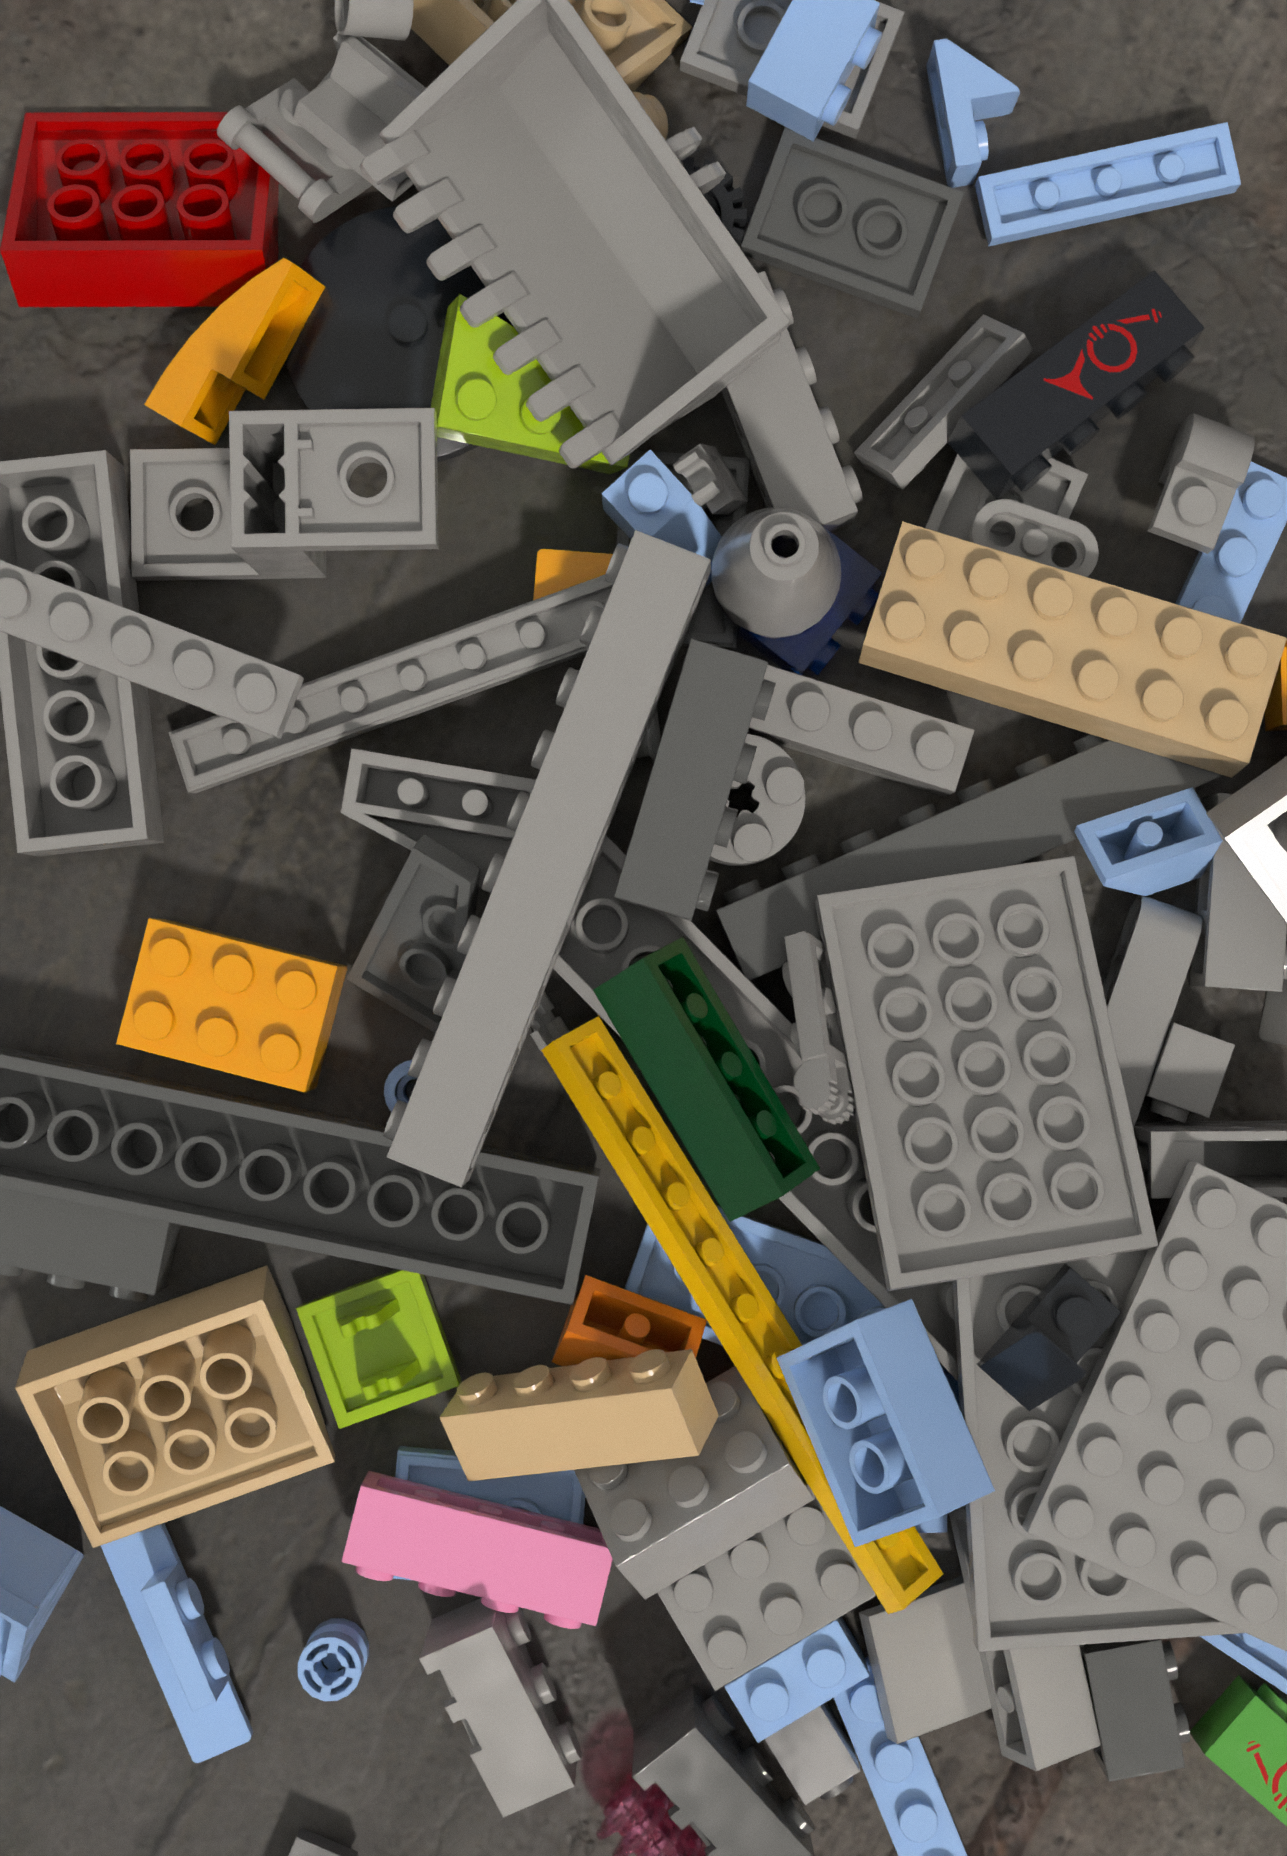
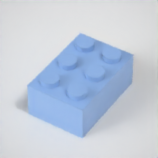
[777,1299,995,1547]

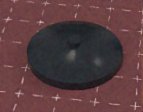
[286,206,513,462]

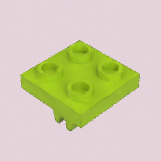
[296,1269,462,1429]

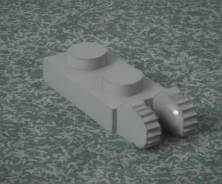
[782,931,855,1125]

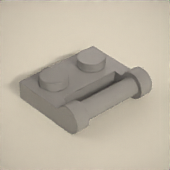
[217,78,372,223]

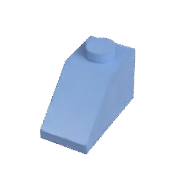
[602,450,722,588]
[1074,787,1223,896]

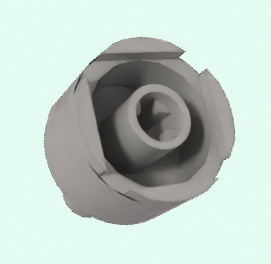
[710,734,805,866]

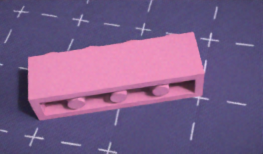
[342,1471,613,1629]

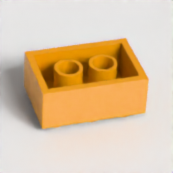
[116,918,348,1093]

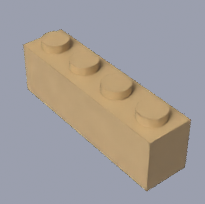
[439,1349,719,1482]

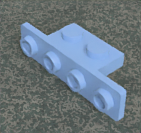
[101,1523,253,1763]

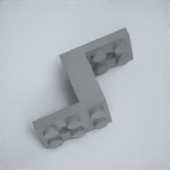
[130,408,439,581]

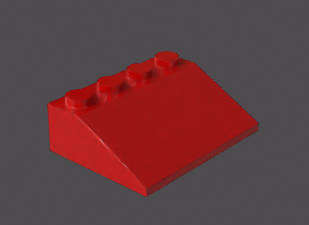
[0,112,279,307]

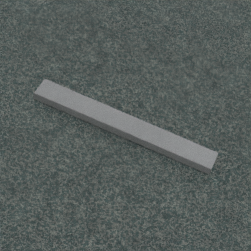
[168,574,614,793]

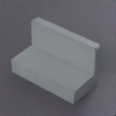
[293,36,421,201]

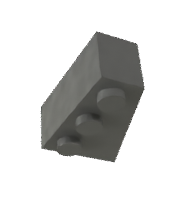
[632,1684,815,1856]

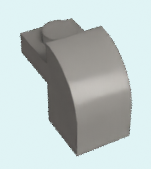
[1148,413,1255,554]

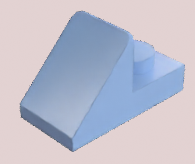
[926,38,1020,188]

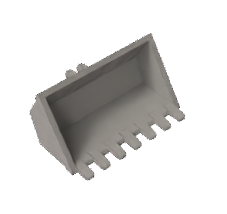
[360,0,791,468]

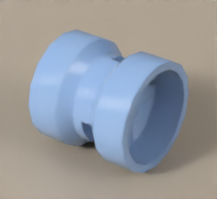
[297,1618,369,1701]

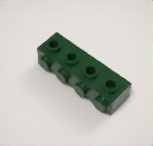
[593,937,820,1222]

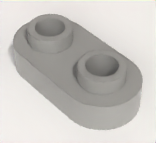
[969,499,1099,577]

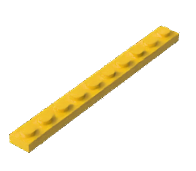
[541,1016,944,1614]

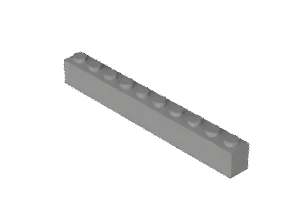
[383,530,711,1187]

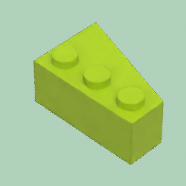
[431,294,630,474]

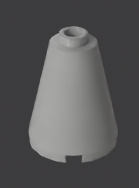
[711,507,841,639]

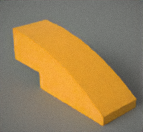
[144,258,326,445]

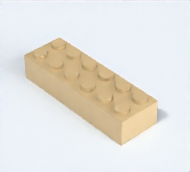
[859,521,1287,778]

